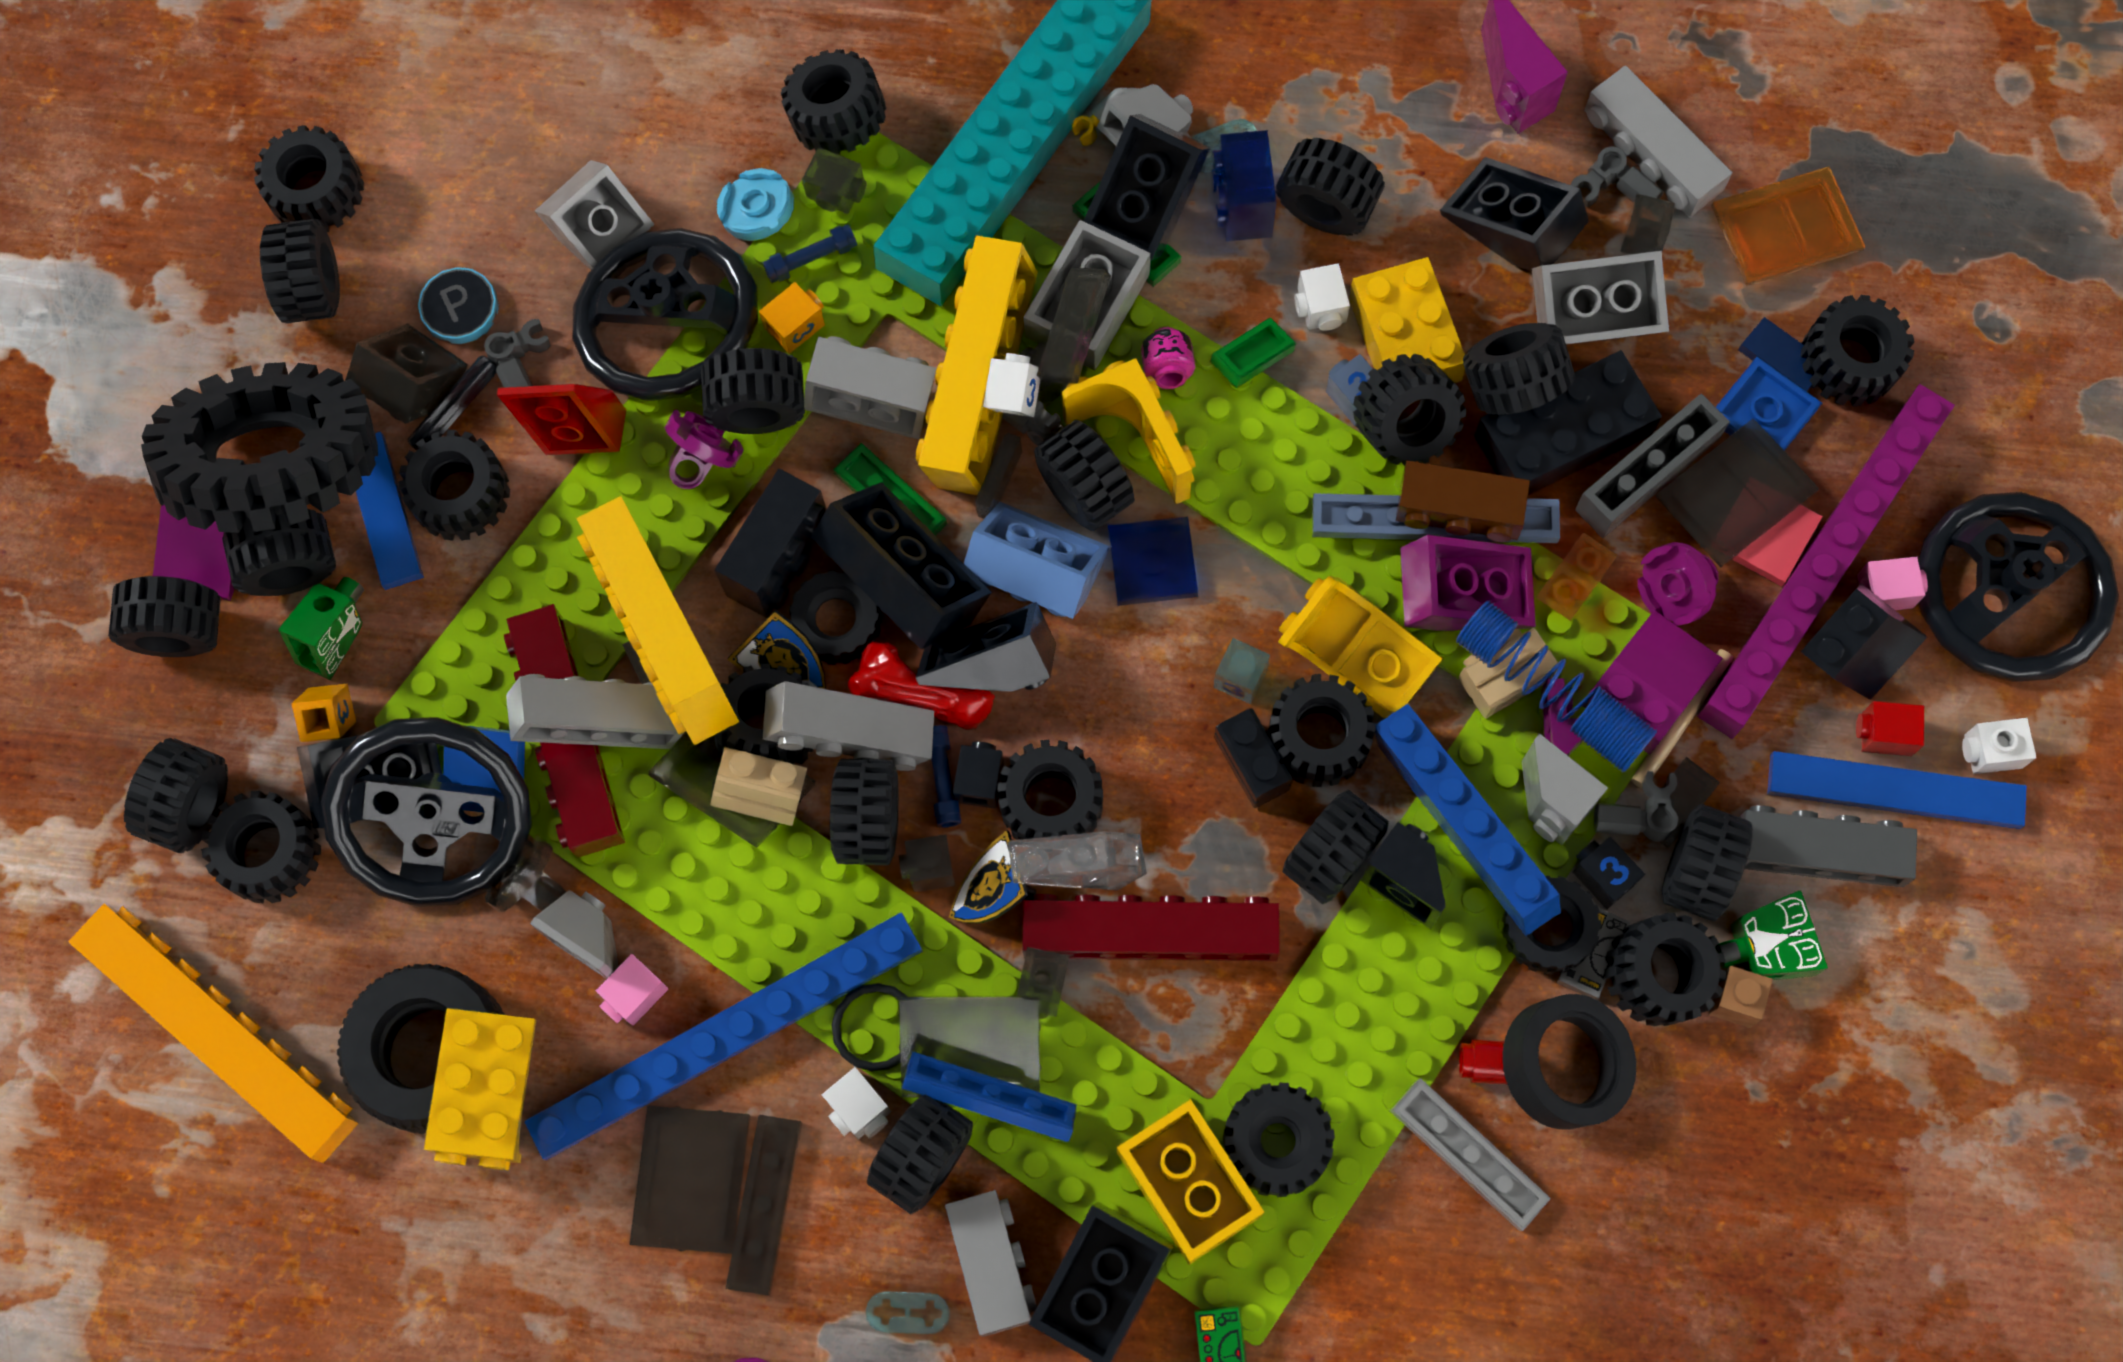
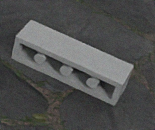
[1584,65,1733,218]
[506,674,685,749]
[763,681,934,771]

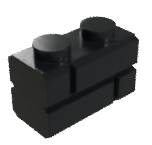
[1214,708,1293,808]

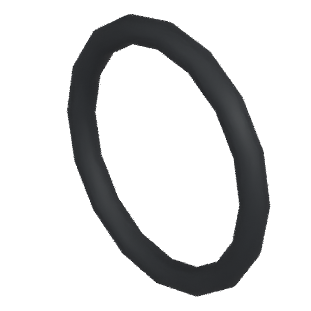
[832,983,920,1072]

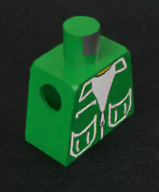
[278,577,364,680]
[1715,890,1828,980]

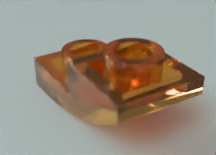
[1536,532,1618,621]

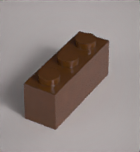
[1395,460,1530,542]

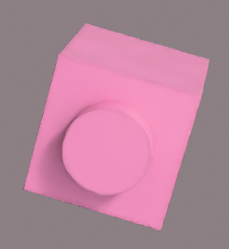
[1857,557,1928,610]
[596,954,669,1026]

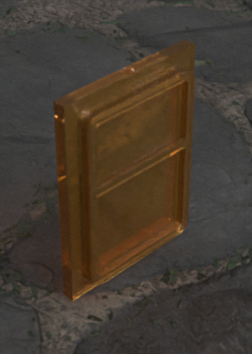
[1711,166,1866,286]

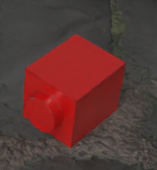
[1856,701,1924,757]

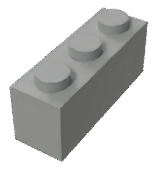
[945,1190,1037,1337]

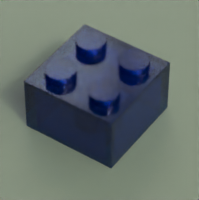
[1211,130,1277,242]

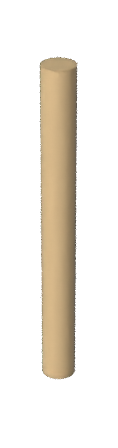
[1631,649,1734,789]

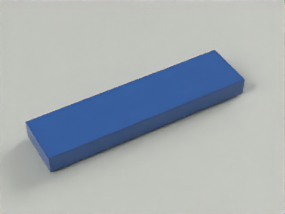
[356,431,424,590]
[902,1052,1077,1142]

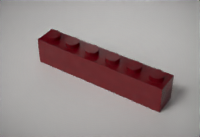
[504,604,626,858]
[1022,894,1280,962]

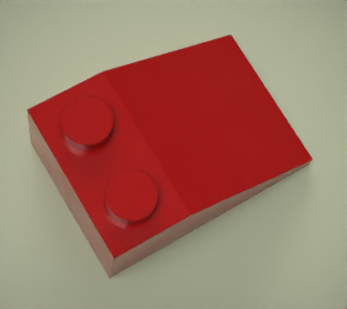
[497,384,626,455]

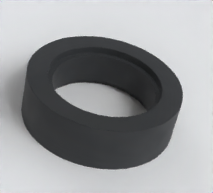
[1502,994,1636,1130]

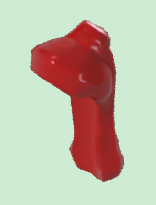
[848,642,995,730]

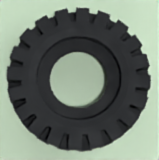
[141,362,378,533]

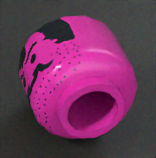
[1141,327,1195,389]

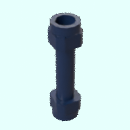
[762,224,858,284]
[931,725,961,828]

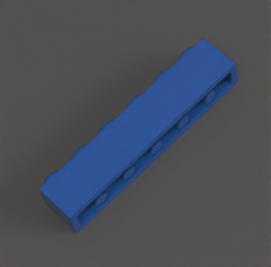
[1375,704,1561,936]

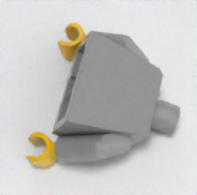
[1072,84,1193,146]

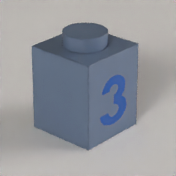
[1326,354,1373,427]

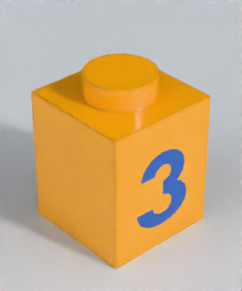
[759,282,825,354]
[291,683,356,742]

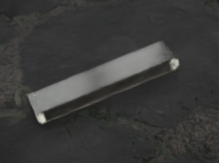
[725,1115,803,1296]

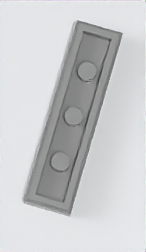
[1390,1078,1551,1231]

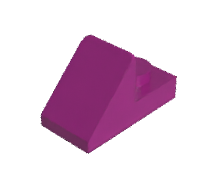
[1541,678,1584,756]

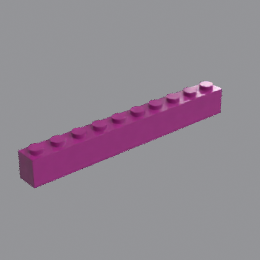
[1697,384,1955,739]

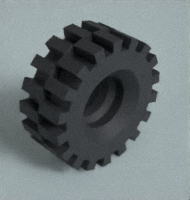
[1223,1082,1335,1197]

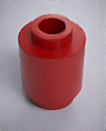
[1459,1039,1507,1085]

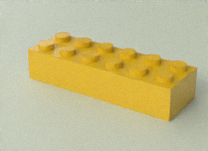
[916,236,1038,496]
[576,496,739,745]

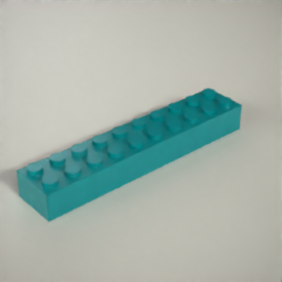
[873,0,1151,307]

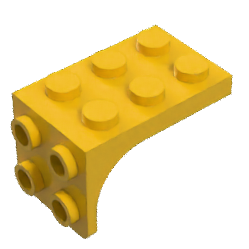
[1062,358,1196,505]
[1278,576,1444,719]
[424,1008,536,1171]

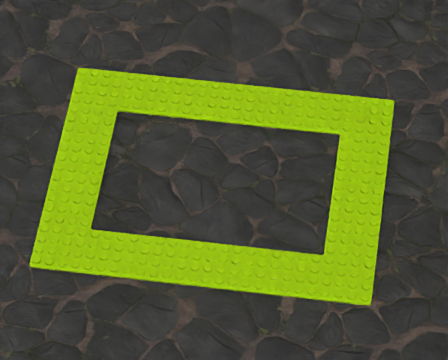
[374,132,1651,1346]

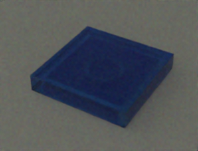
[1108,517,1198,606]

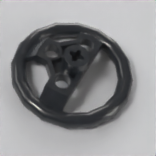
[572,228,758,401]
[1918,492,2119,682]
[321,717,532,907]

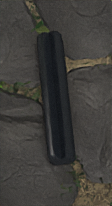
[408,355,497,451]

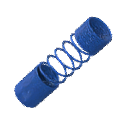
[1456,601,1657,772]

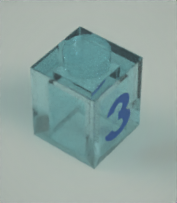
[1214,638,1271,704]

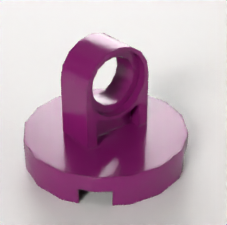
[664,410,744,489]
[1638,542,1719,626]

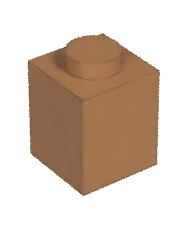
[1708,966,1773,1028]

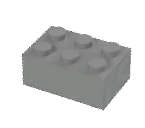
[1023,220,1151,371]
[1532,251,1669,345]
[804,336,937,440]

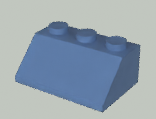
[964,502,1110,619]

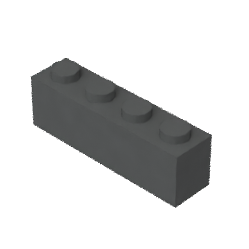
[1575,393,1730,538]
[1739,805,1917,887]

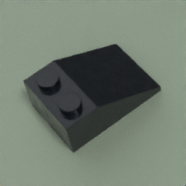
[1440,157,1589,271]
[916,602,1057,692]
[297,734,442,828]

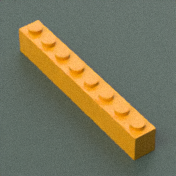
[68,903,359,1163]

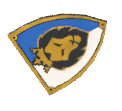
[727,610,826,689]
[949,830,1036,924]

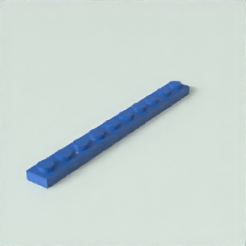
[524,912,923,1160]

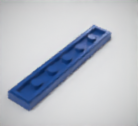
[1767,751,2027,829]

